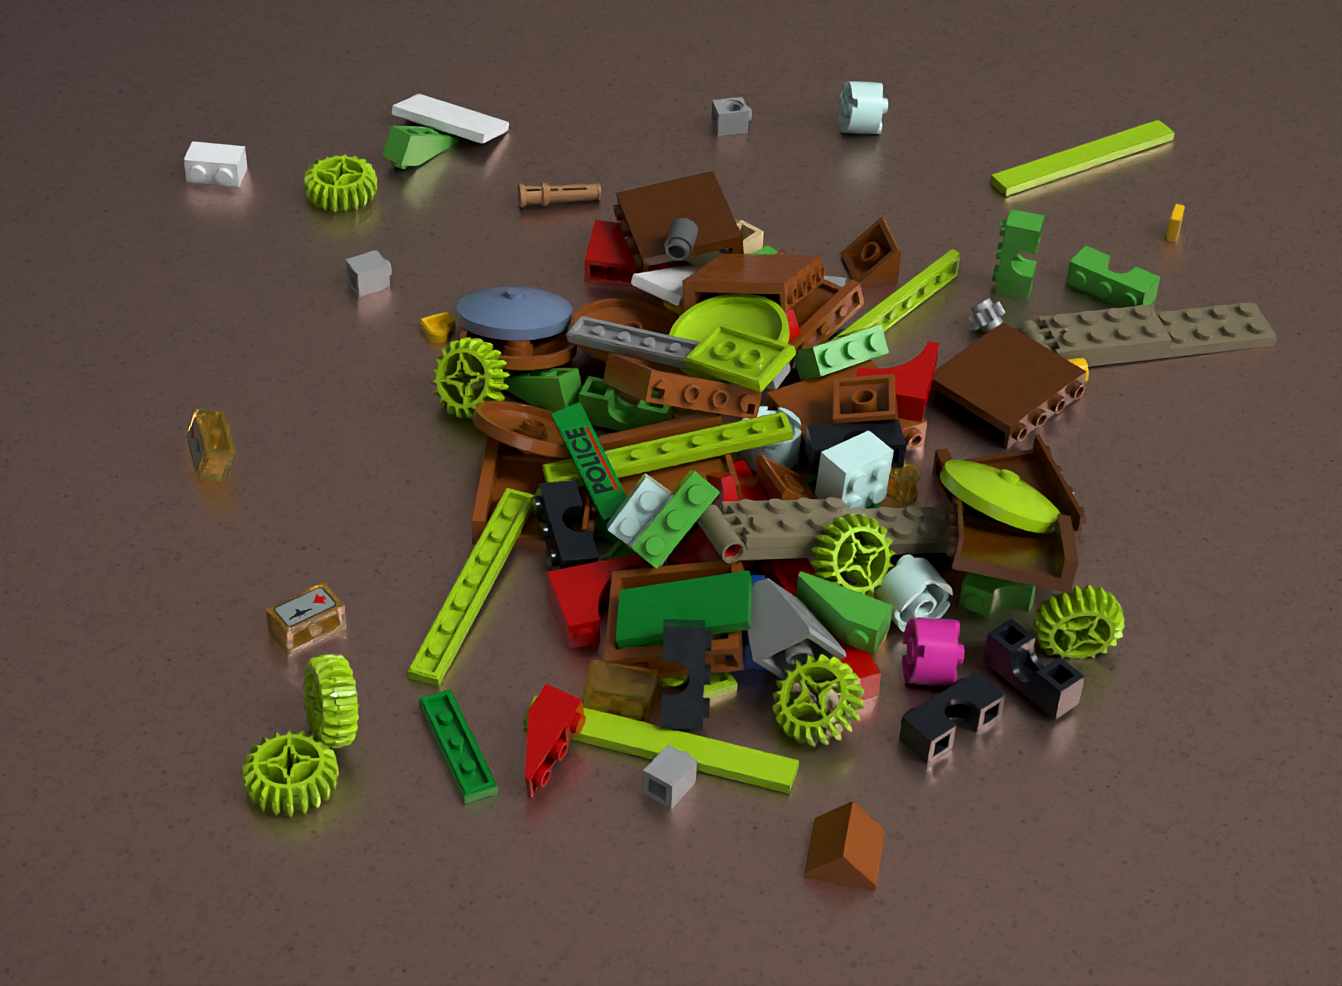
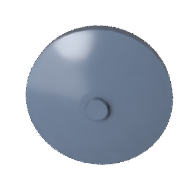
[456,286,572,340]

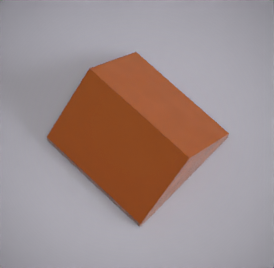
[841,217,901,289]
[833,374,898,424]
[756,454,819,500]
[804,801,885,890]

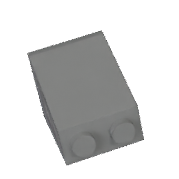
[747,578,846,680]

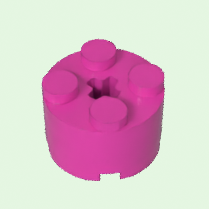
[902,617,964,687]

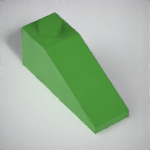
[382,125,460,169]
[503,368,583,412]
[796,571,893,654]

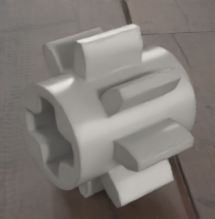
[968,298,1005,333]

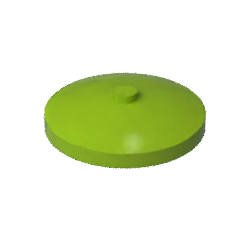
[669,293,790,381]
[940,460,1060,533]

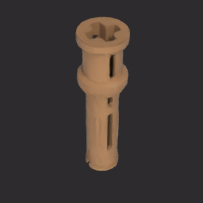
[518,182,601,208]

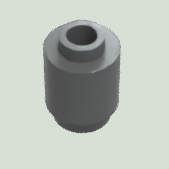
[664,218,698,261]

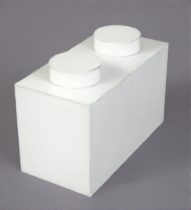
[184,141,247,187]

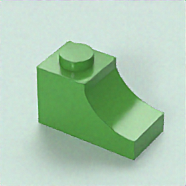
[958,572,1036,617]

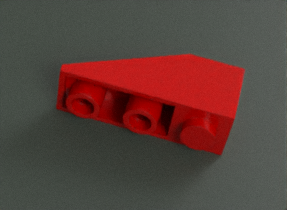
[525,684,586,798]

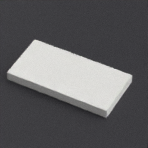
[392,94,509,144]
[631,264,729,306]

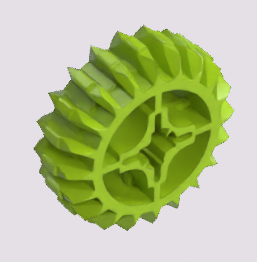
[303,154,377,213]
[430,338,510,419]
[810,513,896,598]
[1033,584,1125,659]
[303,654,359,749]
[772,654,865,747]
[241,729,339,817]

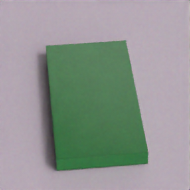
[616,570,752,648]

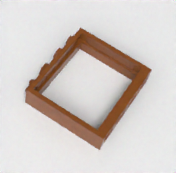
[602,353,763,419]
[604,560,746,683]

